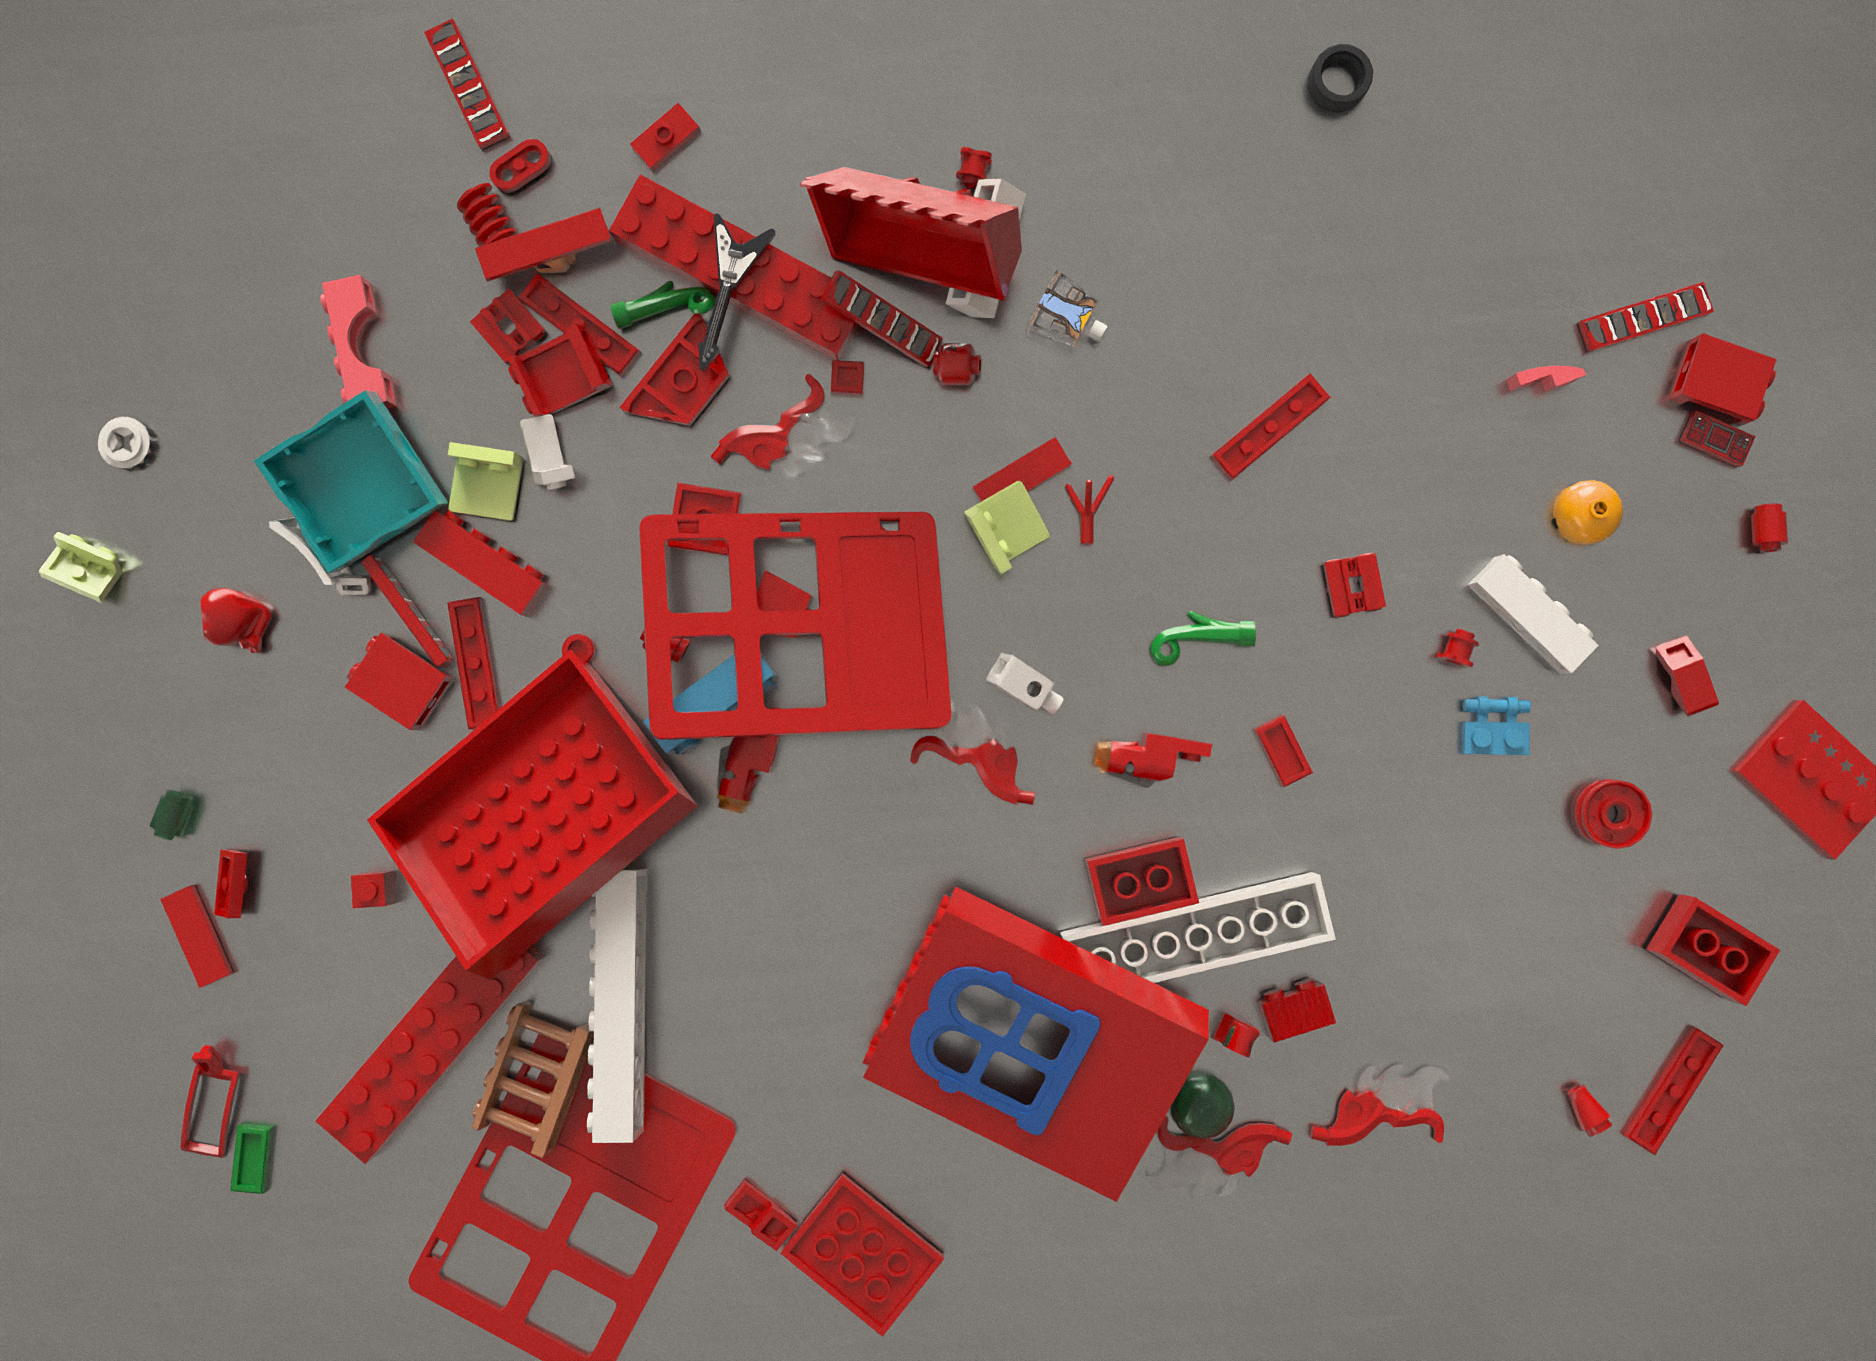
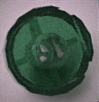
[1169,1071,1235,1139]

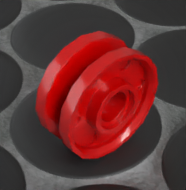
[1573,779,1652,849]

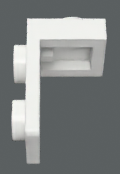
[520,414,575,490]

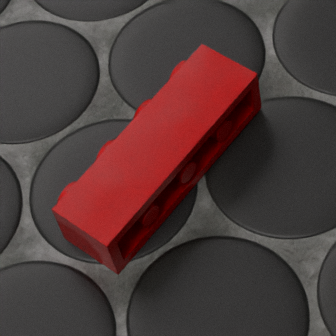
[413,510,549,617]

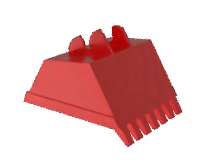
[800,167,1022,301]

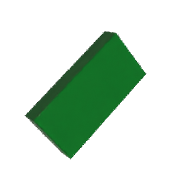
[230,1123,274,1194]

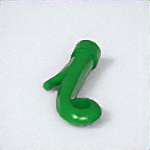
[610,281,716,329]
[1151,611,1256,666]

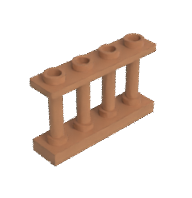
[472,1001,594,1158]

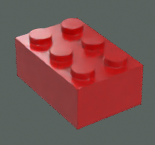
[1084,837,1199,926]
[1646,894,1780,1006]

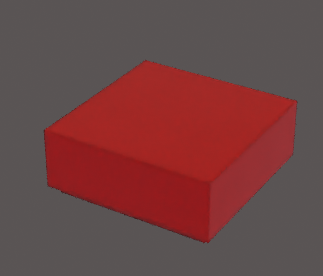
[831,360,865,396]

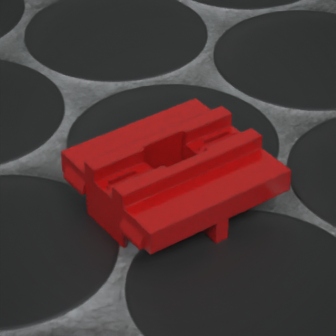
[470,288,546,364]
[1323,553,1386,618]

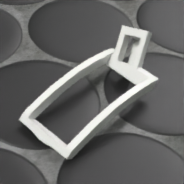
[269,517,371,595]

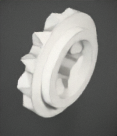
[98,417,152,469]

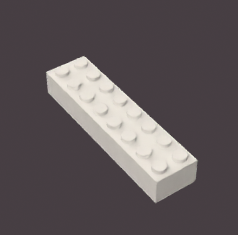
[587,869,647,1143]
[1060,872,1336,983]

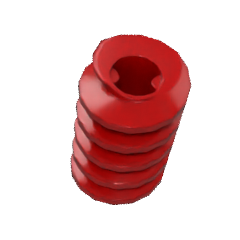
[457,183,517,247]

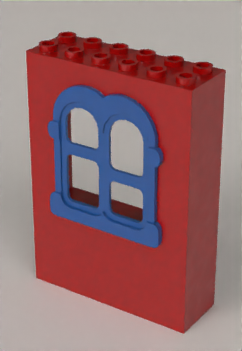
[862,886,1209,1202]

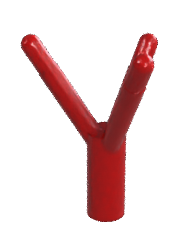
[1065,475,1114,543]

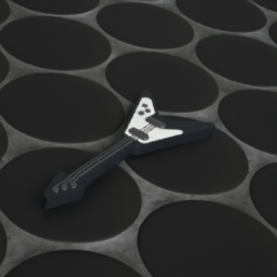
[698,213,776,372]

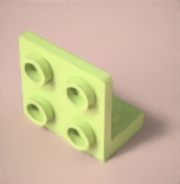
[448,442,523,521]
[964,481,1050,574]

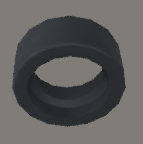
[1308,44,1373,112]

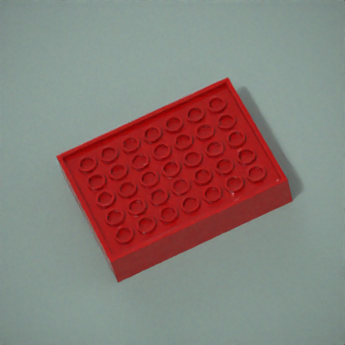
[367,649,698,980]

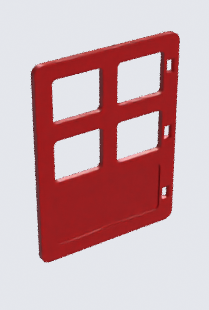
[639,512,952,740]
[408,1034,736,1361]

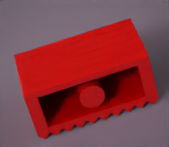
[1257,979,1336,1042]

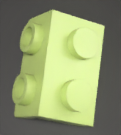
[39,532,123,603]

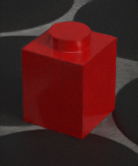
[351,871,397,909]

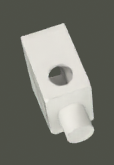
[985,653,1063,714]

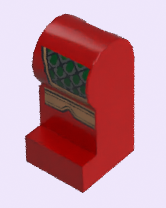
[1211,1011,1260,1058]

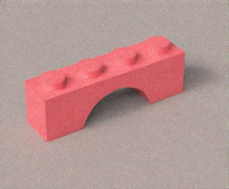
[321,275,397,409]

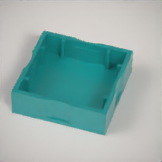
[253,390,448,574]

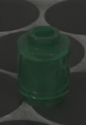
[149,789,194,840]

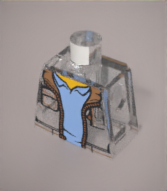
[1026,270,1108,347]

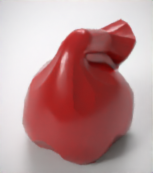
[200,588,272,653]

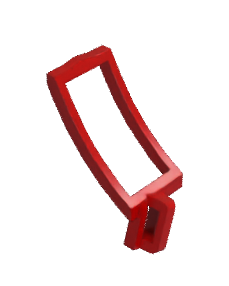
[180,1045,240,1158]

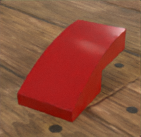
[724,1179,797,1251]

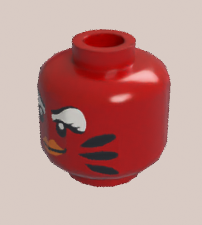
[933,343,982,386]

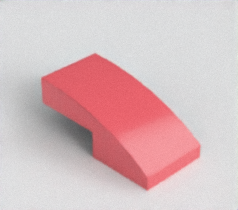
[1506,366,1586,392]

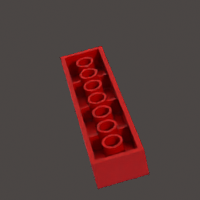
[609,174,860,360]
[315,945,546,1164]

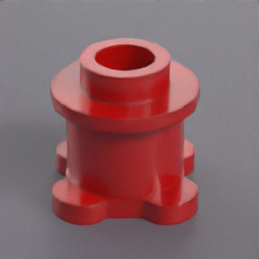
[956,147,992,189]
[1437,629,1479,668]

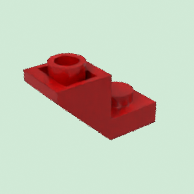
[1655,635,1719,717]

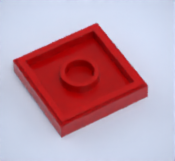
[667,483,742,557]

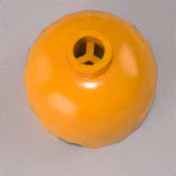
[1552,480,1623,546]

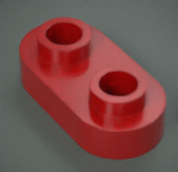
[489,139,551,193]

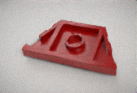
[619,313,730,426]

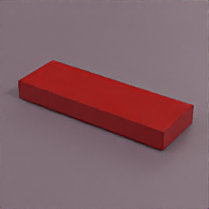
[972,437,1072,502]
[160,885,233,988]

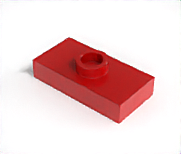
[630,103,701,172]
[214,849,248,919]

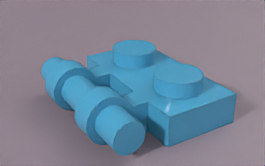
[1461,696,1531,755]

